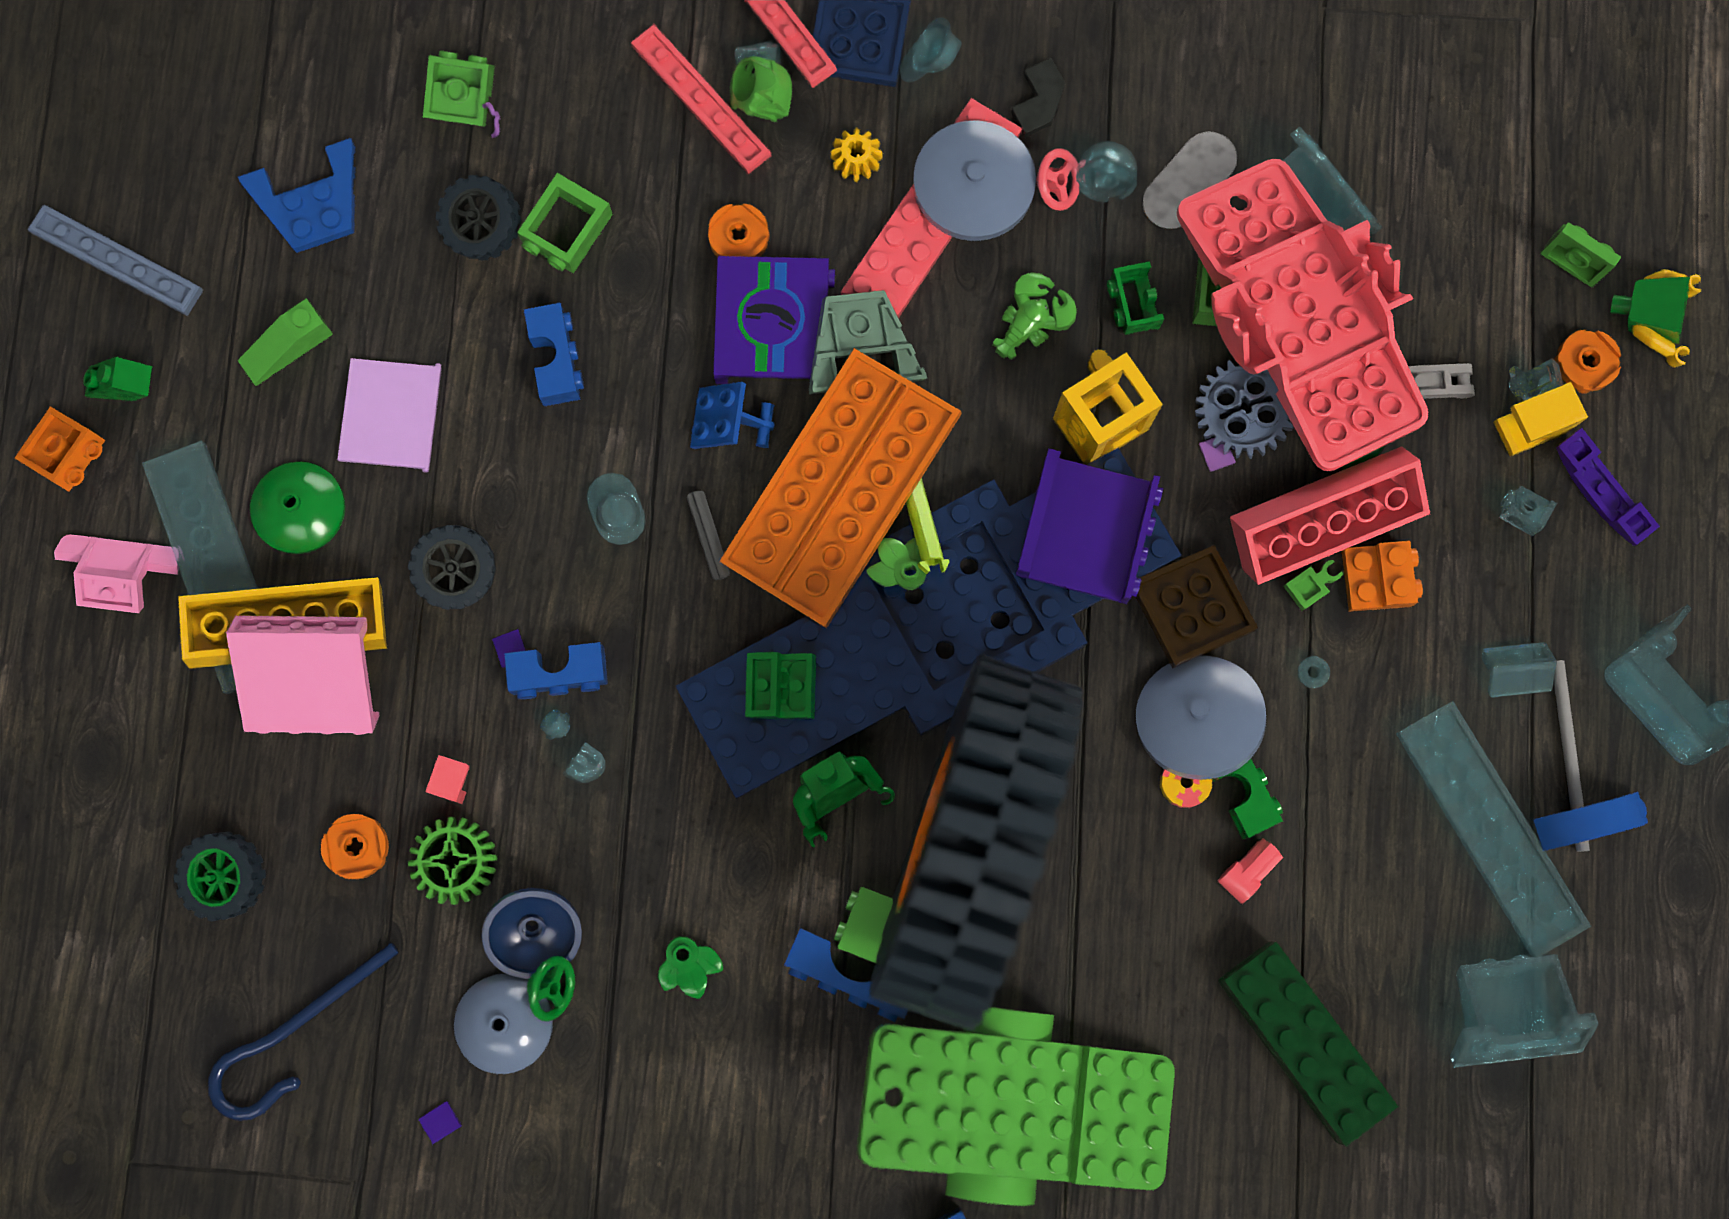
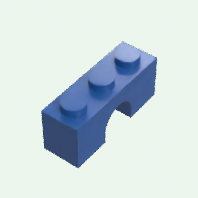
[524,303,584,406]
[504,642,608,699]

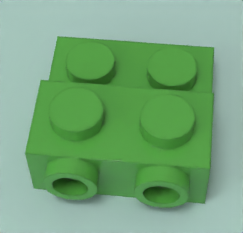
[423,51,494,127]
[1540,222,1621,288]

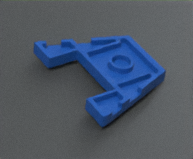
[238,138,355,253]

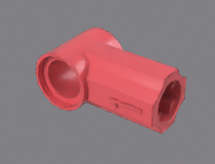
[1217,838,1283,904]

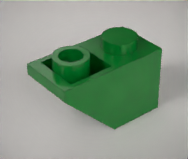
[83,357,152,401]

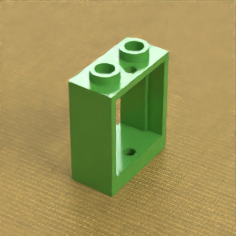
[517,173,613,273]

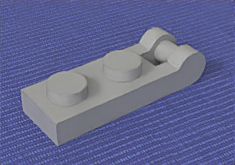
[1408,364,1475,399]

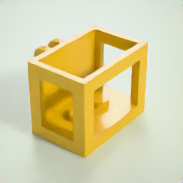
[1053,349,1163,465]

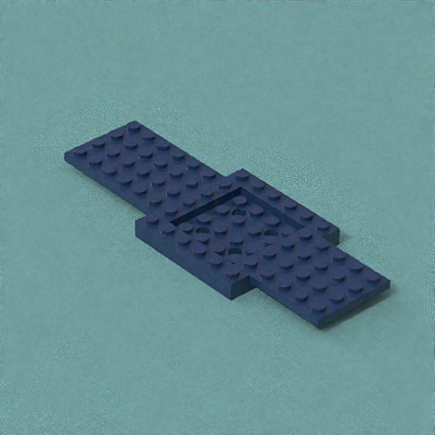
[676,448,1181,799]

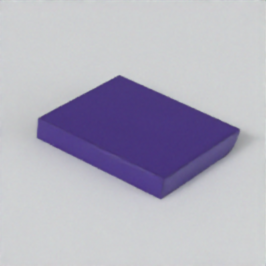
[492,629,526,668]
[418,1101,462,1144]

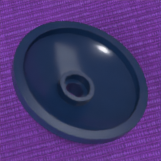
[482,888,582,979]

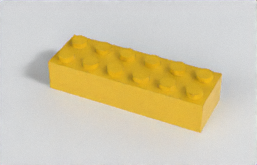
[178,577,387,669]

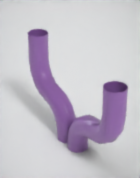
[483,102,500,138]

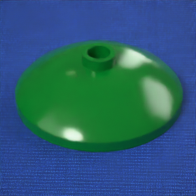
[250,462,345,554]

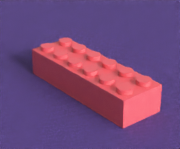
[1230,446,1430,585]

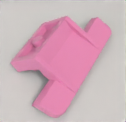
[54,534,182,613]

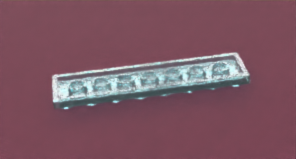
[142,440,258,695]
[1396,701,1591,959]

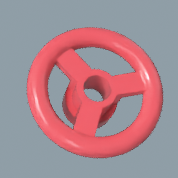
[1037,148,1081,211]

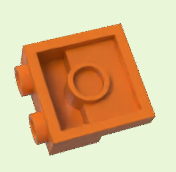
[15,407,105,492]
[1342,541,1423,612]

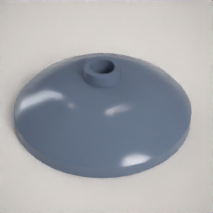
[454,974,553,1074]

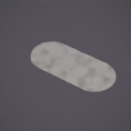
[1143,132,1237,229]

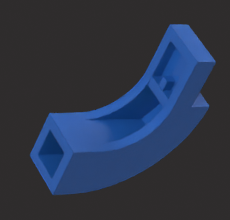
[1533,792,1648,851]

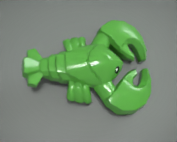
[993,272,1077,360]

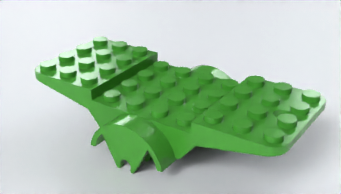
[857,1007,1175,1206]

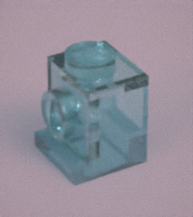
[1499,486,1557,536]

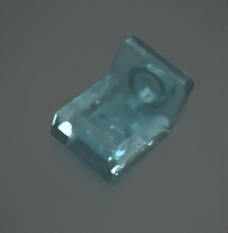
[1509,359,1563,400]

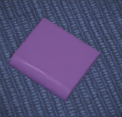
[1199,438,1236,472]

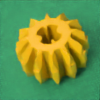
[831,127,882,182]

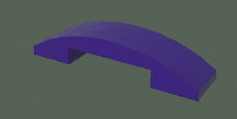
[1556,428,1660,546]

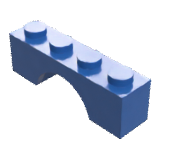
[784,928,908,1022]

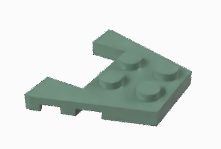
[809,290,927,395]

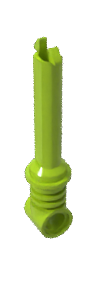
[906,478,949,574]

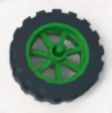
[174,832,266,921]

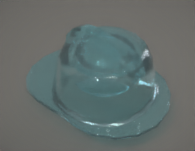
[900,17,962,82]
[587,473,646,545]

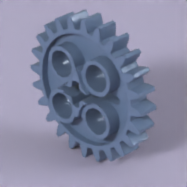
[1195,360,1294,459]

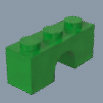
[1212,759,1283,840]

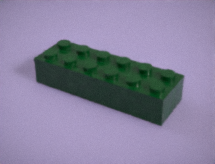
[1217,942,1399,1147]

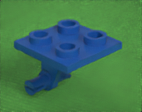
[690,382,775,449]

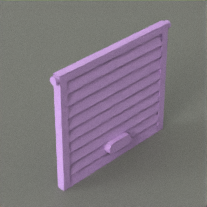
[337,358,442,472]

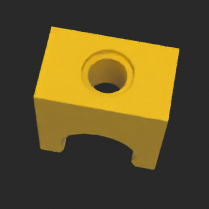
[1493,382,1588,457]

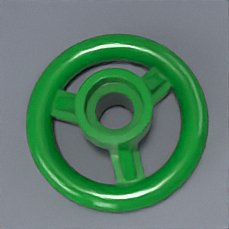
[527,956,575,1021]

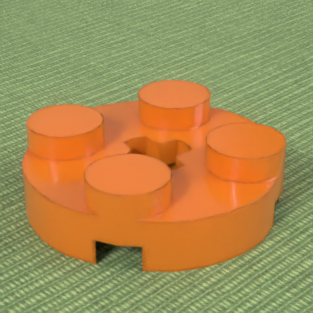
[708,203,770,257]
[1554,330,1621,393]
[321,814,389,879]

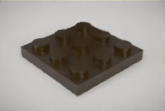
[1136,545,1258,668]

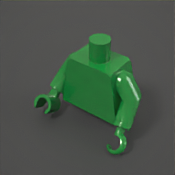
[793,752,895,847]

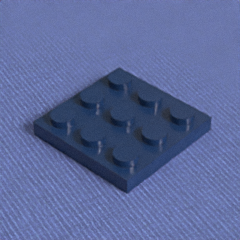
[813,0,911,87]

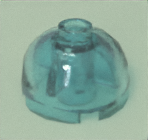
[1076,141,1138,202]

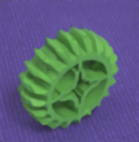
[408,817,497,905]

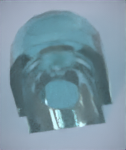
[563,742,606,783]

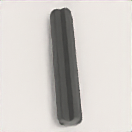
[687,491,730,580]

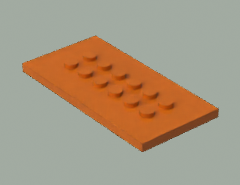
[719,348,962,628]

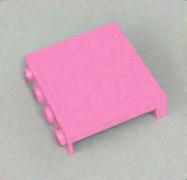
[226,616,380,735]

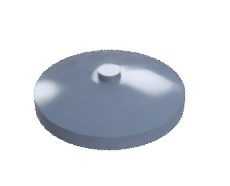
[913,120,1036,241]
[1136,656,1266,780]

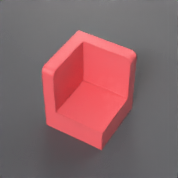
[425,755,469,804]

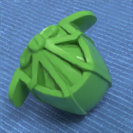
[730,56,792,122]

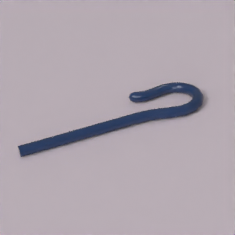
[208,942,399,1121]

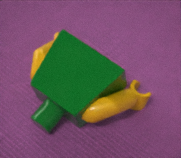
[1611,269,1701,367]

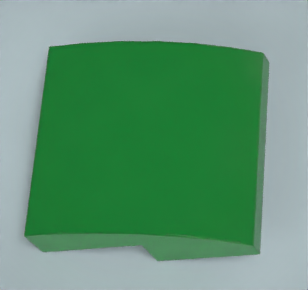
[745,652,816,719]

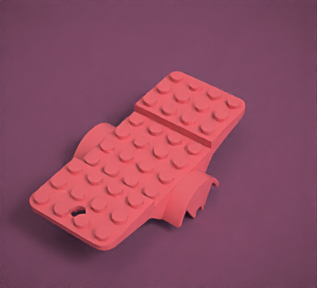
[1177,159,1428,471]

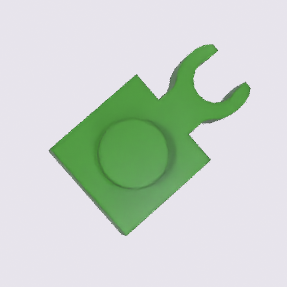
[1283,560,1343,611]

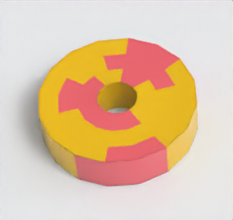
[1160,769,1212,808]

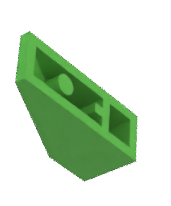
[238,299,333,386]

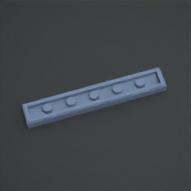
[28,205,203,316]

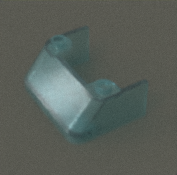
[1605,604,1729,765]

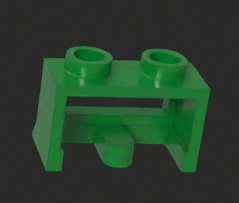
[1107,261,1164,335]

